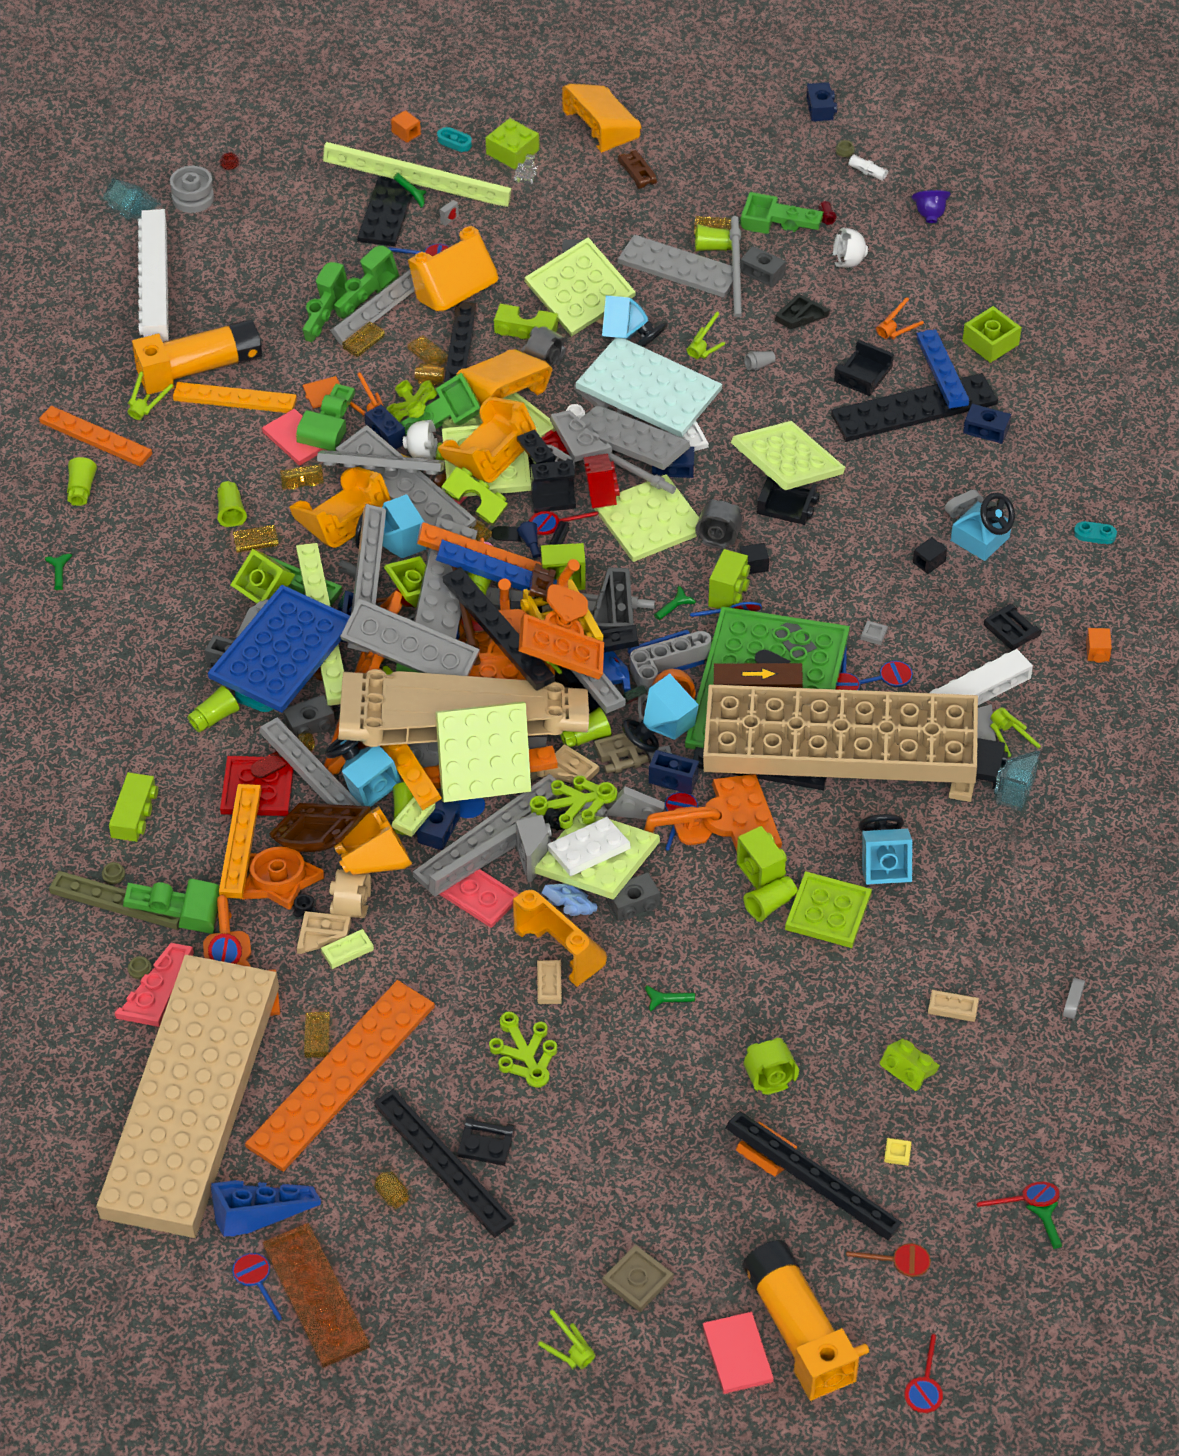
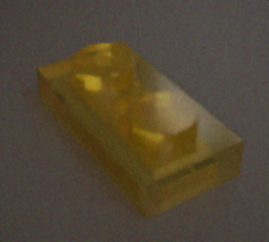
[694,216,731,235]
[342,321,385,357]
[408,335,448,369]
[280,464,324,490]
[233,525,279,553]
[304,1012,330,1058]

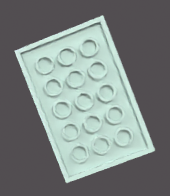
[576,337,722,438]

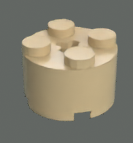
[330,869,371,918]

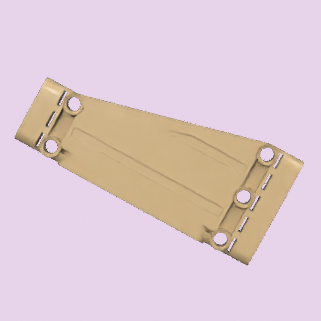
[338,669,589,747]

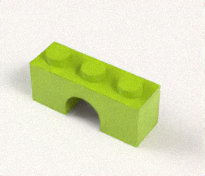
[494,304,558,339]
[442,466,508,526]

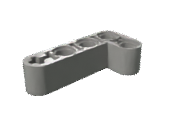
[630,631,711,693]

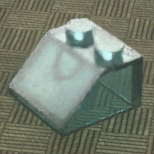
[102,177,161,220]
[994,751,1040,811]

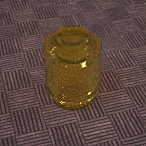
[415,363,444,385]
[374,1172,410,1209]

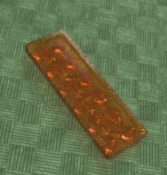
[262,1223,370,1368]

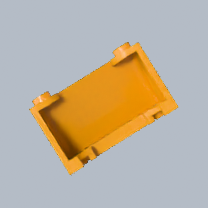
[562,84,641,153]
[408,226,498,311]
[456,349,552,405]
[438,397,537,483]
[289,466,391,548]
[334,806,412,875]
[513,890,607,987]

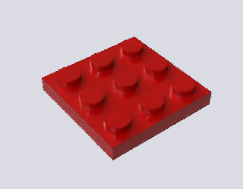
[220,756,294,816]

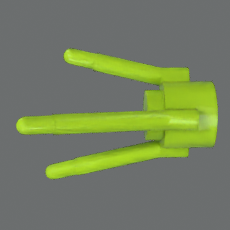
[686,312,725,359]
[127,372,173,420]
[990,707,1041,757]
[538,1310,596,1369]

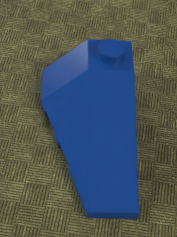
[211,1181,321,1237]

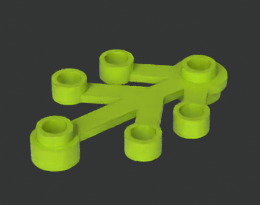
[386,380,438,421]
[530,776,618,829]
[489,1012,557,1088]

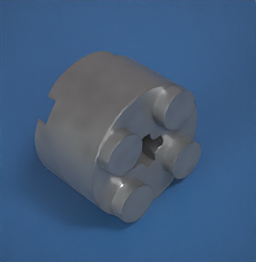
[521,326,567,366]
[695,499,742,549]

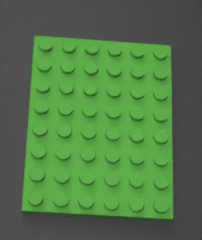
[685,606,850,749]

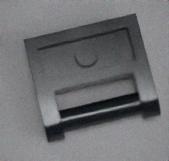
[984,604,1042,651]
[457,1116,515,1166]

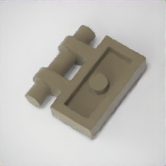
[594,733,649,774]

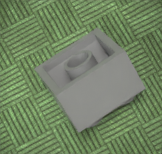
[516,815,552,883]

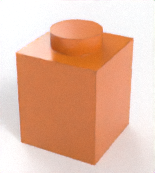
[391,110,421,143]
[1086,628,1112,663]

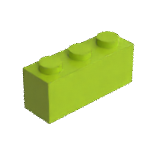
[109,772,158,842]

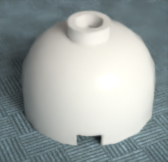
[833,228,868,268]
[403,420,437,459]

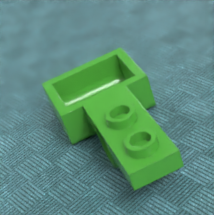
[741,192,823,234]
[334,246,399,319]
[302,262,347,342]
[400,373,481,436]
[296,384,355,451]
[123,879,220,934]

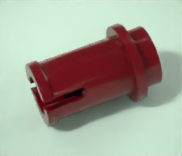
[819,201,837,225]

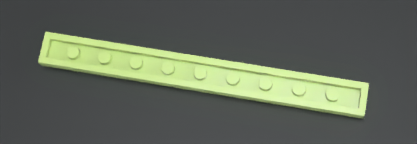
[323,142,512,206]
[296,543,344,706]

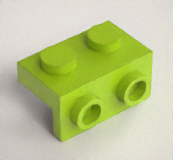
[880,1039,940,1091]

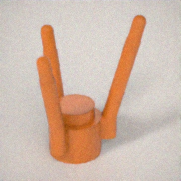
[876,297,924,339]
[350,372,383,417]

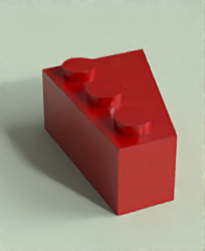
[583,454,620,509]

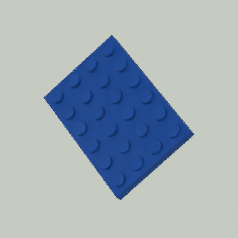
[208,585,350,713]

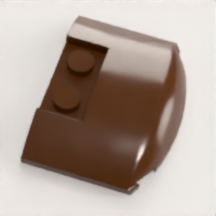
[269,803,371,852]

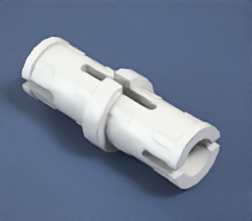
[849,155,888,181]

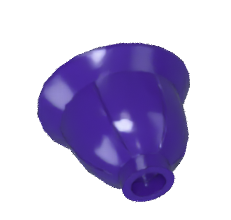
[911,190,951,223]

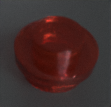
[220,152,239,170]

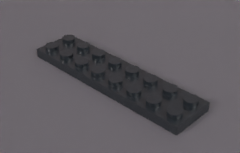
[831,373,998,442]

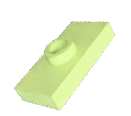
[392,797,435,837]
[321,929,374,969]

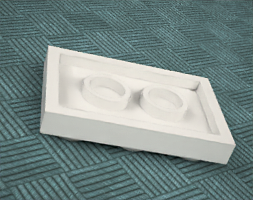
[547,817,631,877]

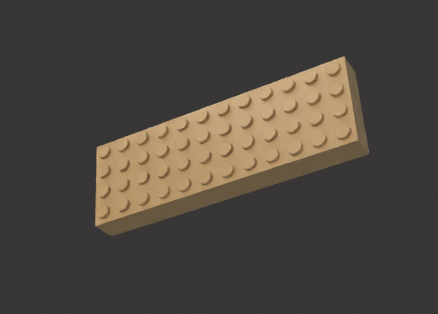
[703,685,978,783]
[97,955,279,1238]

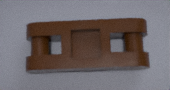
[618,150,657,189]
[528,563,556,602]

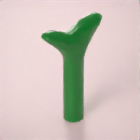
[393,172,426,207]
[45,553,72,590]
[654,586,696,621]
[645,985,695,1012]
[1026,1202,1062,1249]

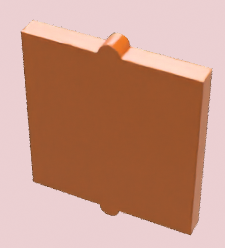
[303,376,340,409]

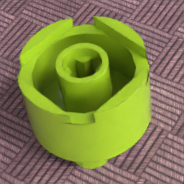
[744,1038,799,1095]

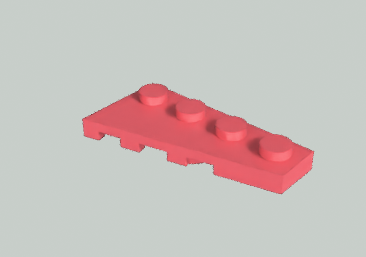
[114,943,194,1027]

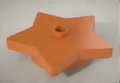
[243,846,324,910]

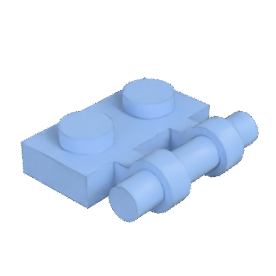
[542,884,597,916]

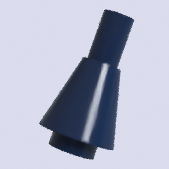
[517,521,541,558]

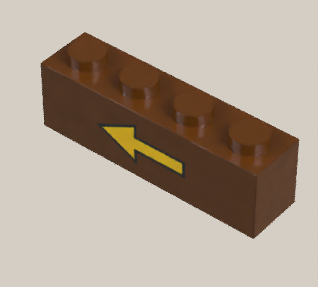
[714,663,803,688]

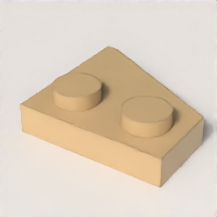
[537,744,599,784]
[297,911,351,954]

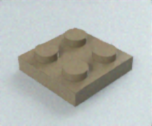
[602,1244,674,1312]

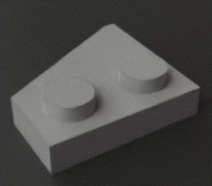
[606,786,665,819]

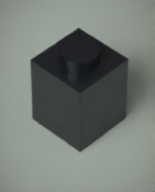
[913,537,947,574]
[739,543,769,574]

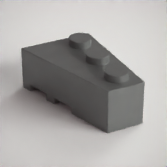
[592,567,634,631]

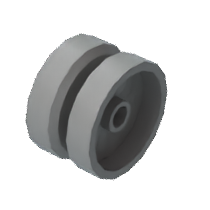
[170,165,214,213]

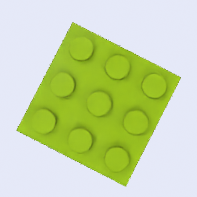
[785,871,872,948]

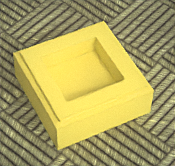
[884,1138,912,1166]

